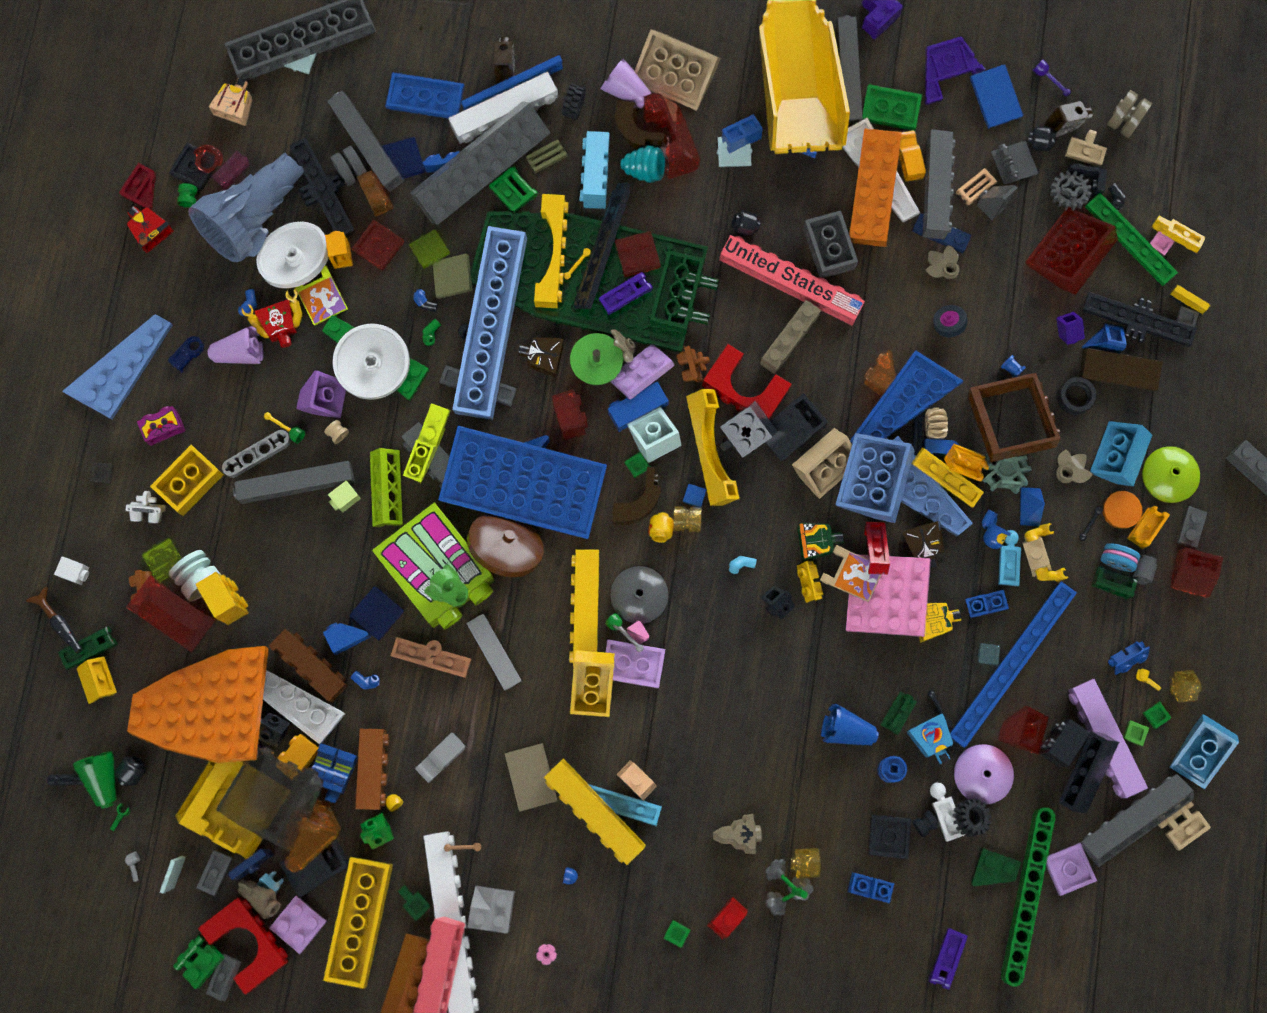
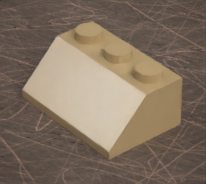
[792,428,852,499]

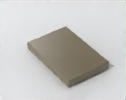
[505,743,558,812]

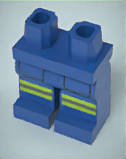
[307,743,358,803]

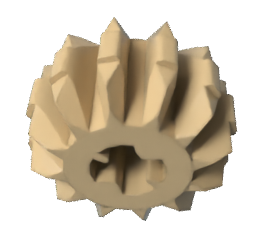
[924,408,948,440]

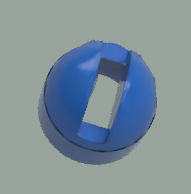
[563,867,578,884]

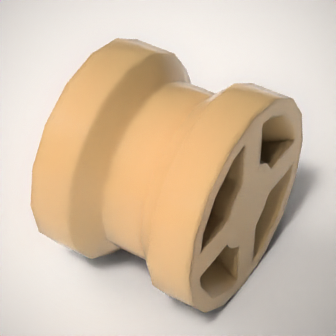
[324,420,349,444]

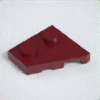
[119,163,156,210]

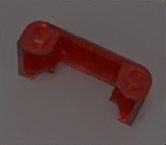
[643,93,700,180]

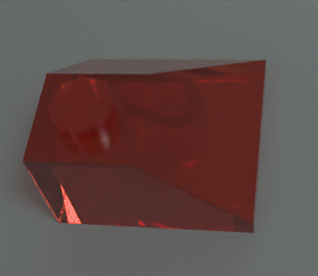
[998,706,1049,755]

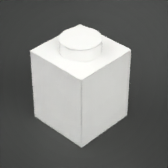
[54,557,89,585]

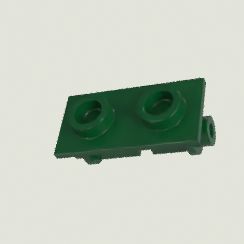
[881,691,917,735]

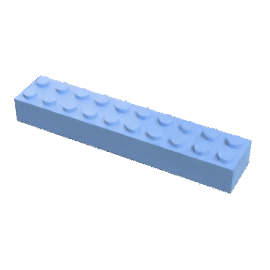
[452,226,527,420]

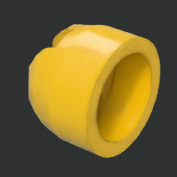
[386,794,403,812]

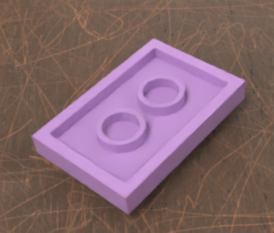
[610,345,675,400]
[605,640,665,688]

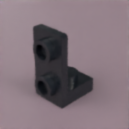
[1066,163,1107,197]

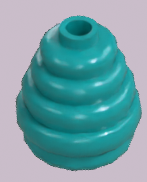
[621,146,665,183]

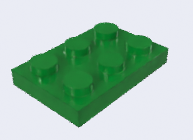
[862,84,922,131]

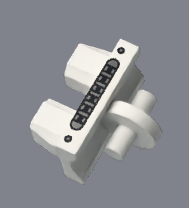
[126,491,166,523]

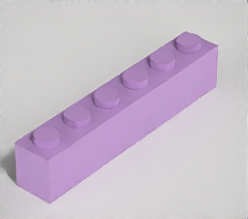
[1068,679,1148,798]

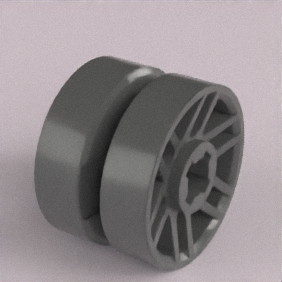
[330,145,368,187]

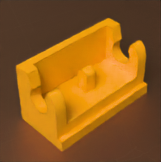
[944,444,989,482]
[1127,506,1170,549]

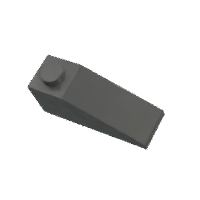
[977,185,1017,220]

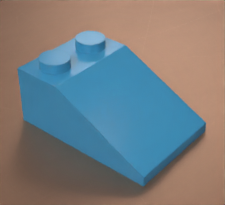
[1170,714,1239,789]

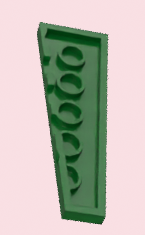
[322,315,429,401]

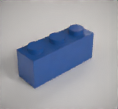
[608,381,669,432]

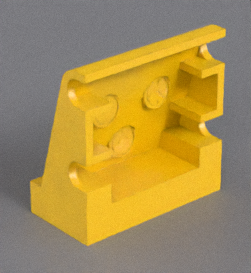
[175,761,292,859]

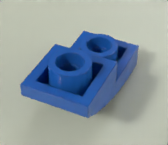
[423,151,459,173]
[965,590,1009,618]
[848,872,894,903]

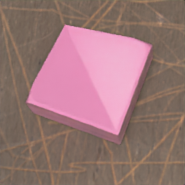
[627,621,649,644]

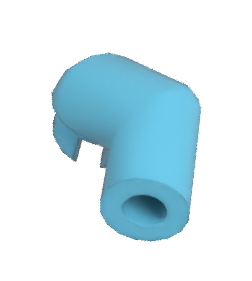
[729,556,757,574]

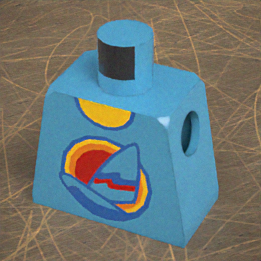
[906,713,953,764]

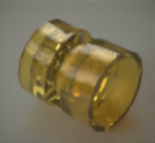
[673,506,701,532]

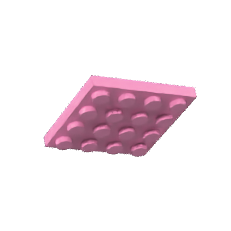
[846,554,931,637]

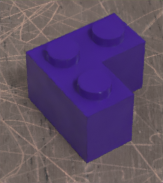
[861,0,903,40]

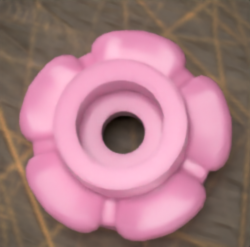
[536,944,556,965]

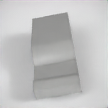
[415,732,467,783]

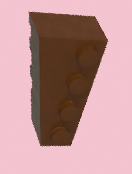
[269,629,348,703]

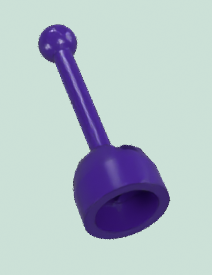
[1033,60,1071,96]

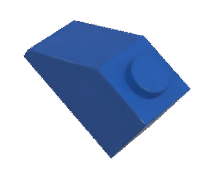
[323,623,371,655]

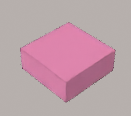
[1150,231,1175,257]

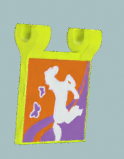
[295,265,348,326]

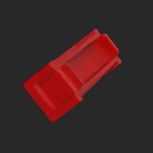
[864,522,890,575]

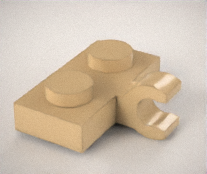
[1065,130,1107,167]

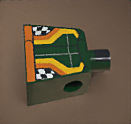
[797,523,843,562]

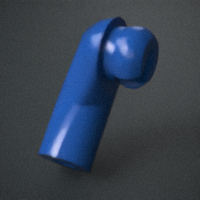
[238,289,257,316]
[350,671,380,689]

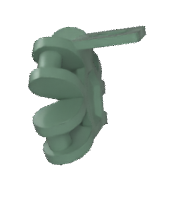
[982,452,1032,494]

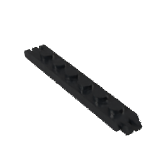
[574,182,630,309]

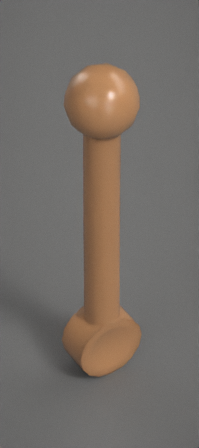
[444,843,481,852]

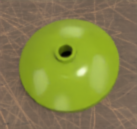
[1142,447,1200,503]

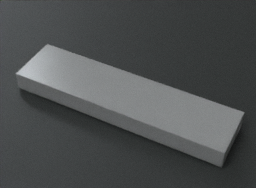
[466,614,522,691]

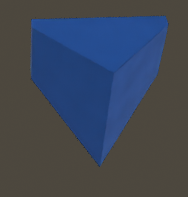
[1081,324,1127,354]

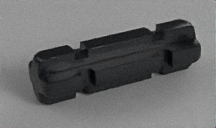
[47,774,83,785]

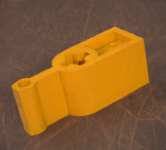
[899,131,926,182]

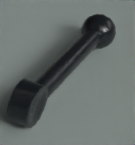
[1079,507,1103,541]
[928,690,952,728]

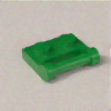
[489,166,538,213]

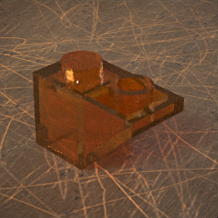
[864,349,896,396]

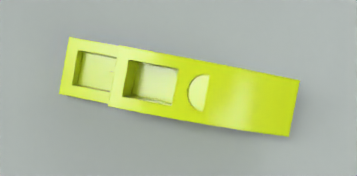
[403,403,451,482]

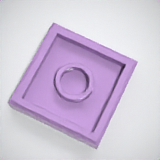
[1046,843,1097,896]

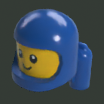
[982,509,1012,549]

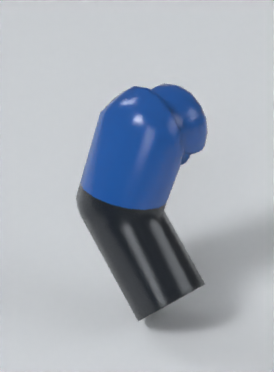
[413,289,438,312]

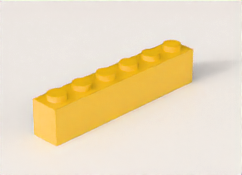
[569,550,599,667]
[544,758,646,865]

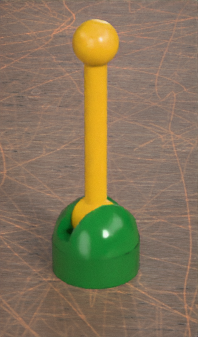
[264,412,305,444]

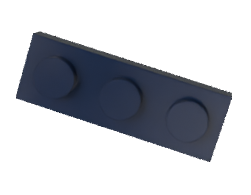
[912,213,972,254]

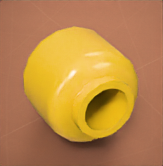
[648,512,674,543]

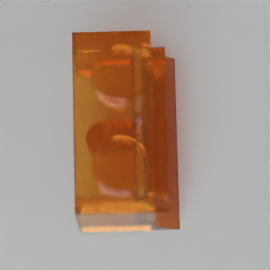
[357,171,394,217]

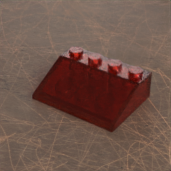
[1025,207,1118,295]

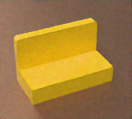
[77,657,117,704]

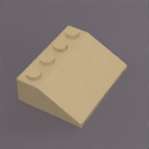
[634,30,721,110]

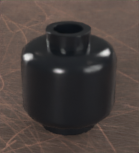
[1028,126,1056,151]
[731,210,760,237]
[115,756,146,786]

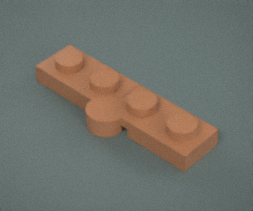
[391,637,471,678]

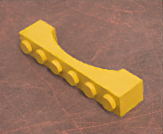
[534,194,569,308]
[686,389,740,506]

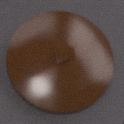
[467,514,544,577]

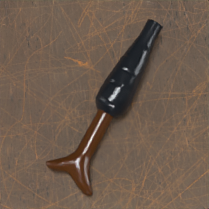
[26,587,83,654]

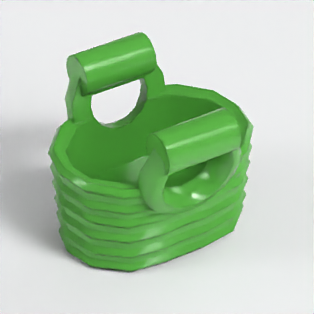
[424,564,468,607]

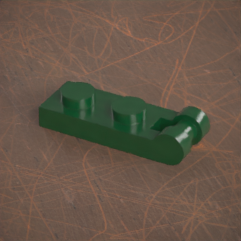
[58,627,118,670]

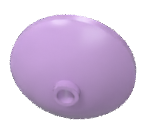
[954,745,1014,804]

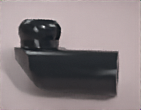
[1108,183,1125,210]

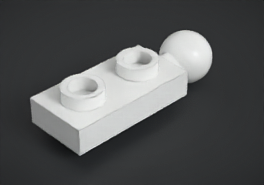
[930,783,966,841]

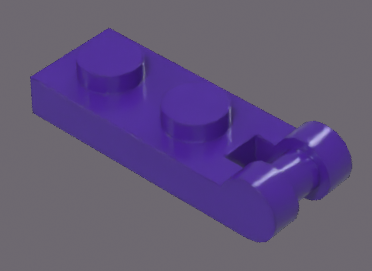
[599,272,653,315]
[929,928,968,990]

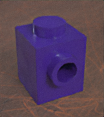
[1057,311,1085,345]

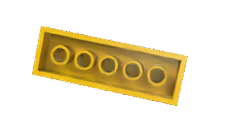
[323,857,393,989]

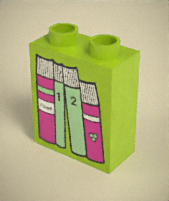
[372,502,495,630]

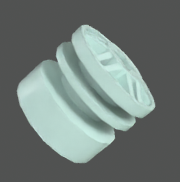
[169,550,220,601]

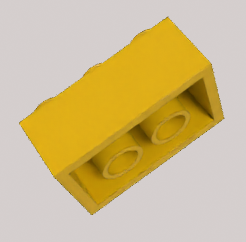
[150,445,224,516]
[195,572,249,625]
[570,650,615,717]

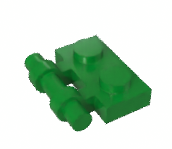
[173,934,225,989]

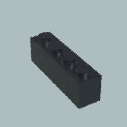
[1059,731,1119,814]

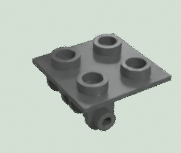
[991,141,1039,185]

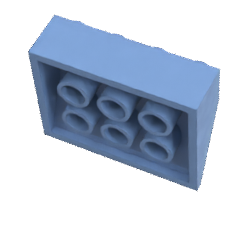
[836,433,915,523]

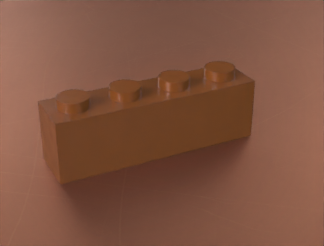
[356,729,389,810]
[381,933,430,1013]

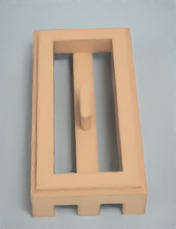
[956,168,997,206]

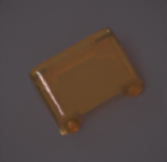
[273,792,341,872]

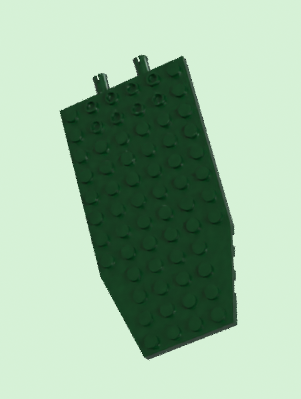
[471,212,719,353]

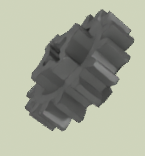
[1050,171,1091,211]

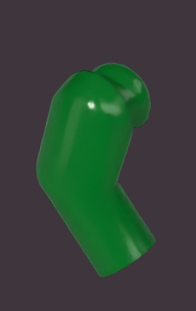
[422,319,441,346]

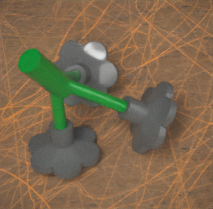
[765,859,814,915]

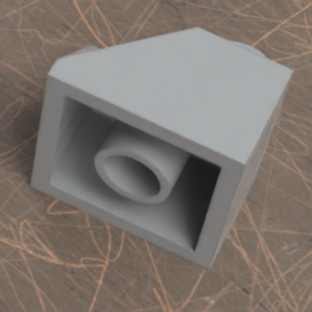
[468,886,515,933]

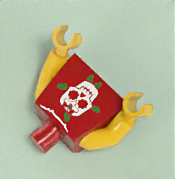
[241,289,302,348]

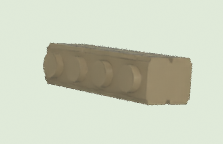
[760,300,821,374]

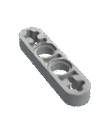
[222,430,291,478]

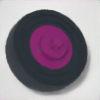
[933,305,968,338]

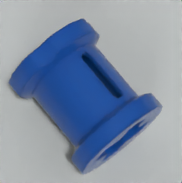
[1001,355,1026,378]

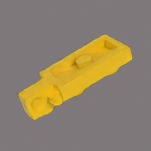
[1152,216,1205,253]

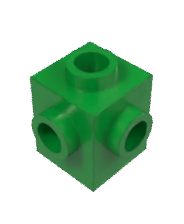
[360,813,394,850]

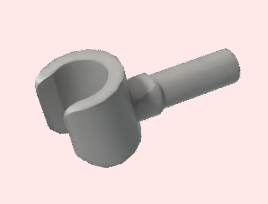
[125,851,140,882]

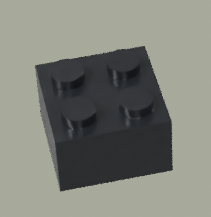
[1039,719,1090,767]

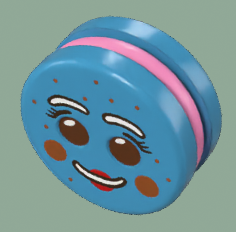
[1101,544,1140,572]

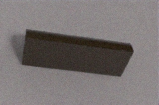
[1080,348,1163,391]

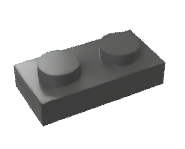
[1176,506,1207,549]
[196,850,233,896]
[206,954,241,1001]

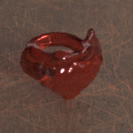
[193,144,223,173]

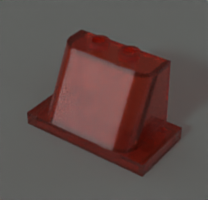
[126,575,215,652]

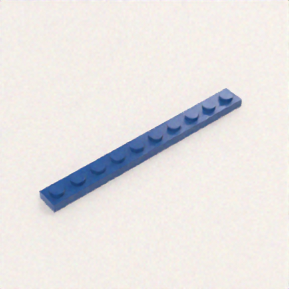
[950,581,1077,748]

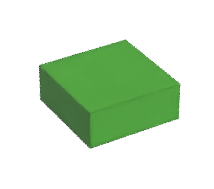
[1123,720,1149,747]

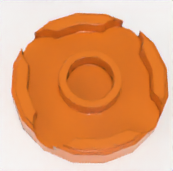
[1103,491,1142,529]

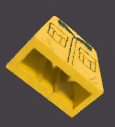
[919,603,961,643]

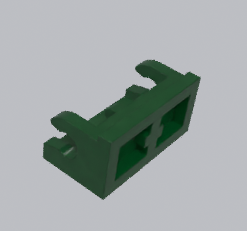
[1091,566,1138,599]

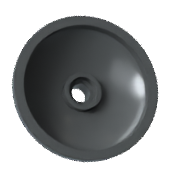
[610,566,668,624]

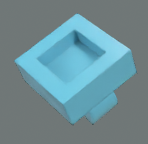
[257,871,284,894]

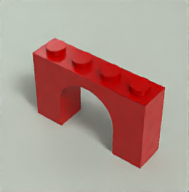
[702,344,792,420]
[198,897,288,994]

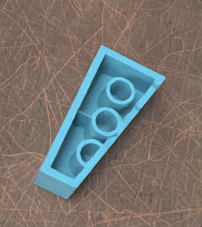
[580,131,609,209]

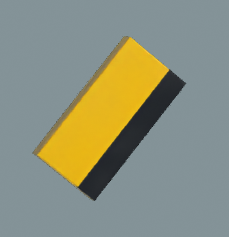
[1169,285,1210,316]

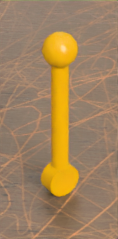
[564,248,591,280]

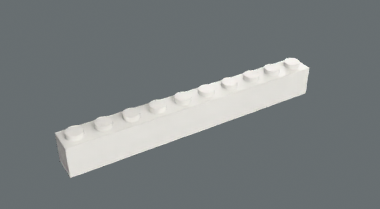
[424,832,479,1013]

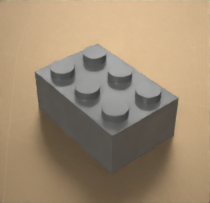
[803,211,858,278]

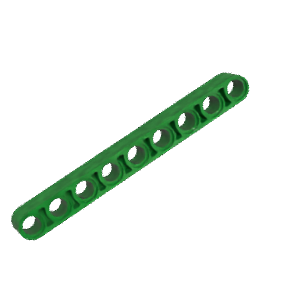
[1001,808,1055,987]

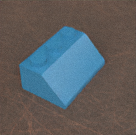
[1090,421,1152,486]

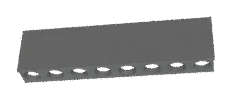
[225,0,376,81]

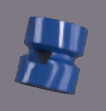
[877,756,907,783]

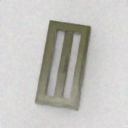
[526,139,567,174]

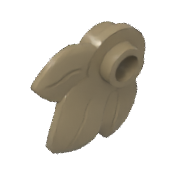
[926,245,959,279]
[611,329,635,363]
[1056,450,1093,483]

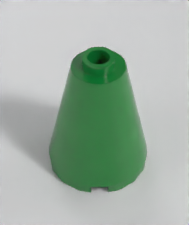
[73,751,116,809]

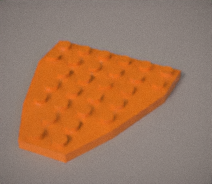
[127,646,268,763]

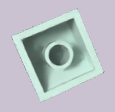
[627,407,681,463]

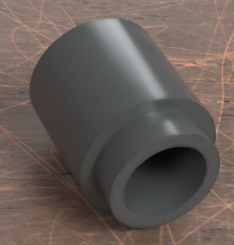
[1133,555,1157,585]

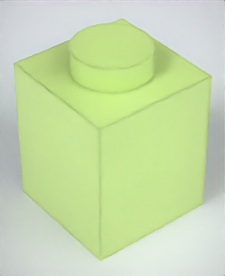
[328,481,361,513]

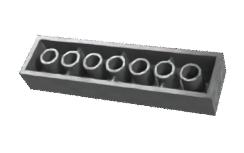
[410,102,550,225]

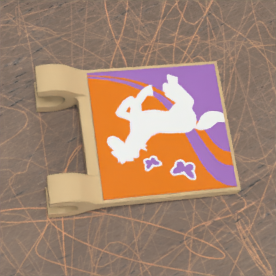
[820,545,882,602]

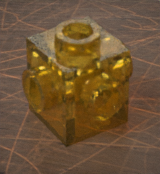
[1170,670,1201,703]
[791,848,821,878]

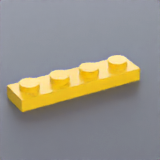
[911,448,984,508]

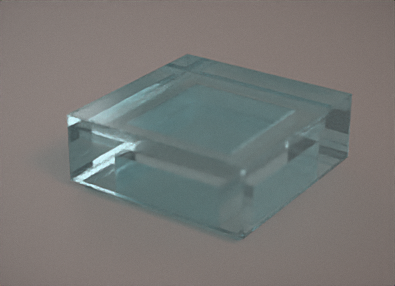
[978,643,1000,666]

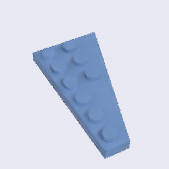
[62,314,173,420]
[894,436,973,536]

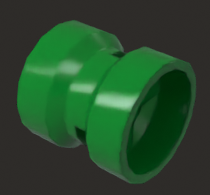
[177,183,197,208]

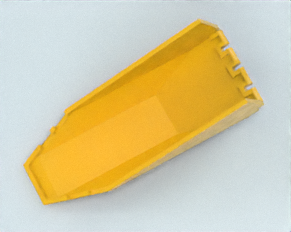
[759,0,850,154]

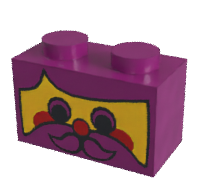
[137,406,186,446]

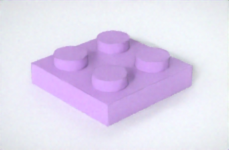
[270,896,327,954]

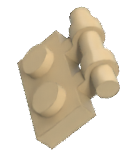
[1158,802,1211,851]

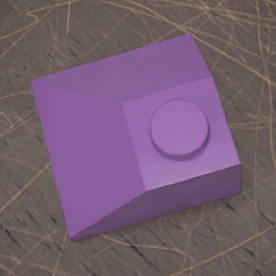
[297,371,346,418]

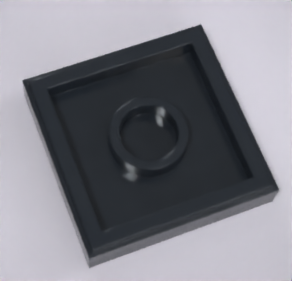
[169,142,220,191]
[868,815,911,859]

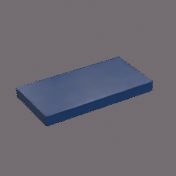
[386,73,465,118]

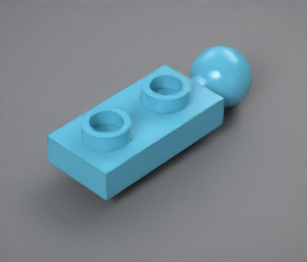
[998,530,1021,586]

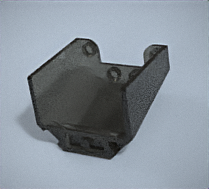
[216,746,324,853]

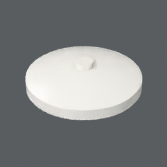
[257,222,328,288]
[333,324,410,399]

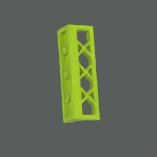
[370,448,403,527]

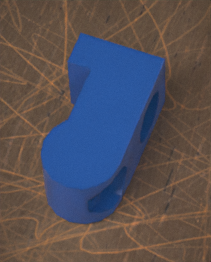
[924,439,959,458]

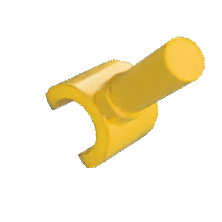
[1136,669,1161,691]

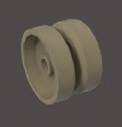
[1107,90,1152,139]

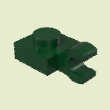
[398,885,431,920]

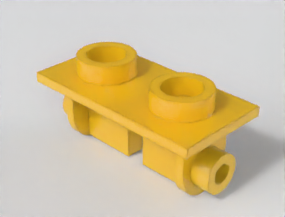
[797,561,823,603]

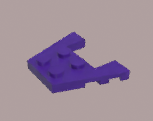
[925,37,986,105]

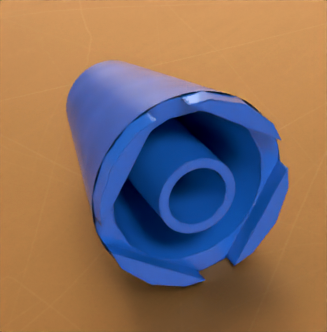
[821,704,879,746]

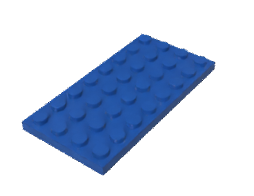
[438,426,607,539]

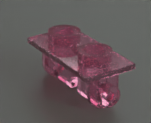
[212,151,250,190]

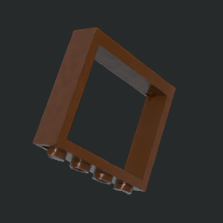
[968,373,1061,462]

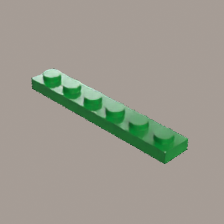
[1085,193,1178,287]

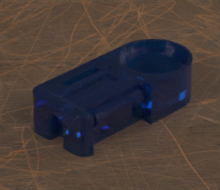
[168,336,204,373]

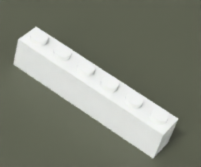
[449,72,558,144]

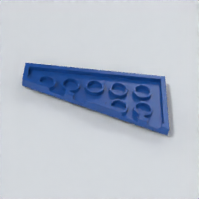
[850,350,963,444]

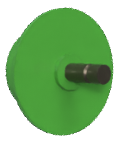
[570,333,623,385]

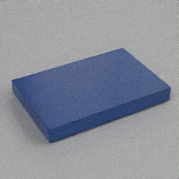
[970,64,1023,129]

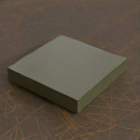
[432,254,473,299]

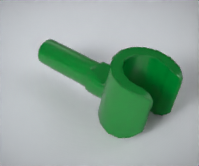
[110,803,131,831]

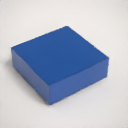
[683,484,707,508]

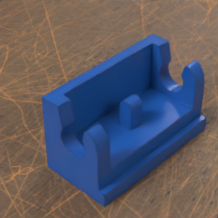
[721,114,763,154]

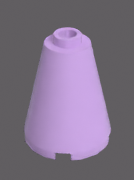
[601,59,652,108]
[208,326,264,364]

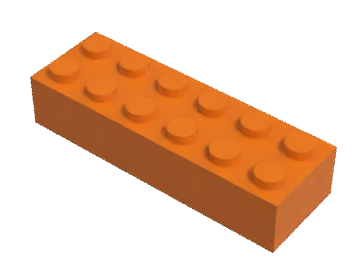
[849,128,902,247]

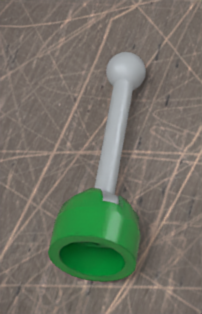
[605,613,644,652]

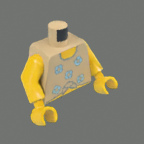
[1022,523,1068,582]

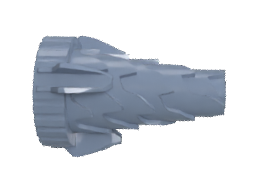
[188,153,304,262]

